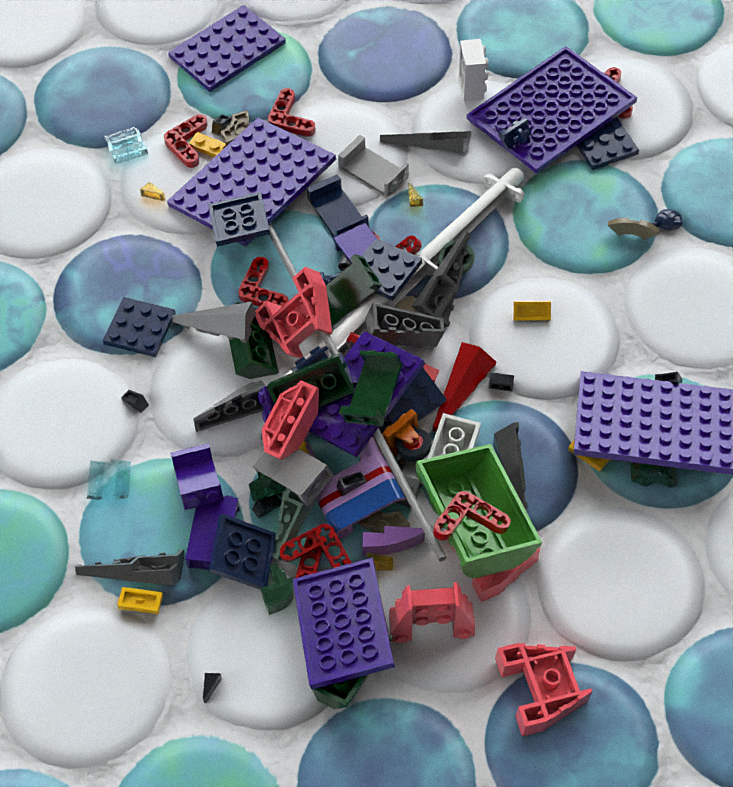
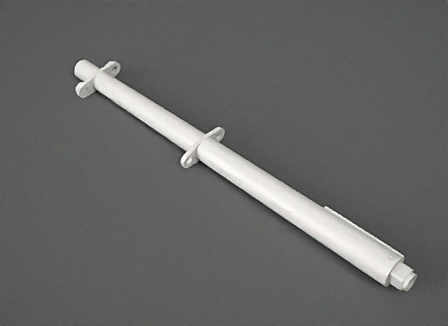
[284,168,525,376]

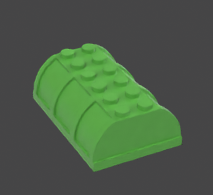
[415,444,542,578]

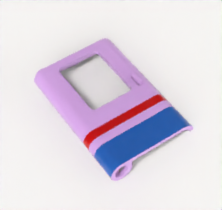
[304,432,406,539]

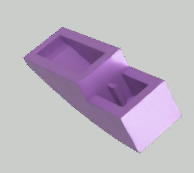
[362,526,425,556]

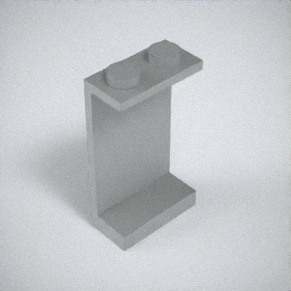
[338,135,409,196]
[253,449,334,506]

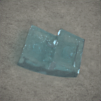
[104,126,148,164]
[87,459,131,500]

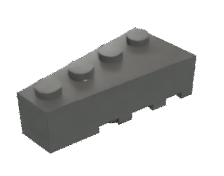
[365,303,445,347]

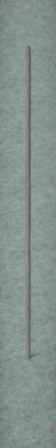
[268,223,447,562]

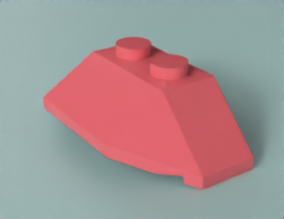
[262,381,319,460]

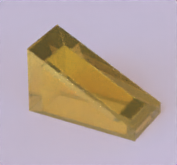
[140,182,166,201]
[408,183,423,207]
[367,552,393,571]

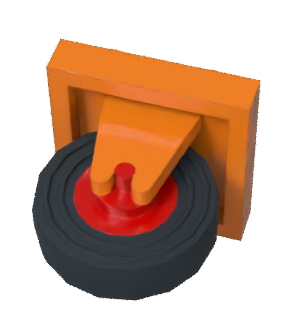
[383,409,432,462]

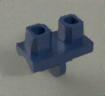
[498,118,532,149]

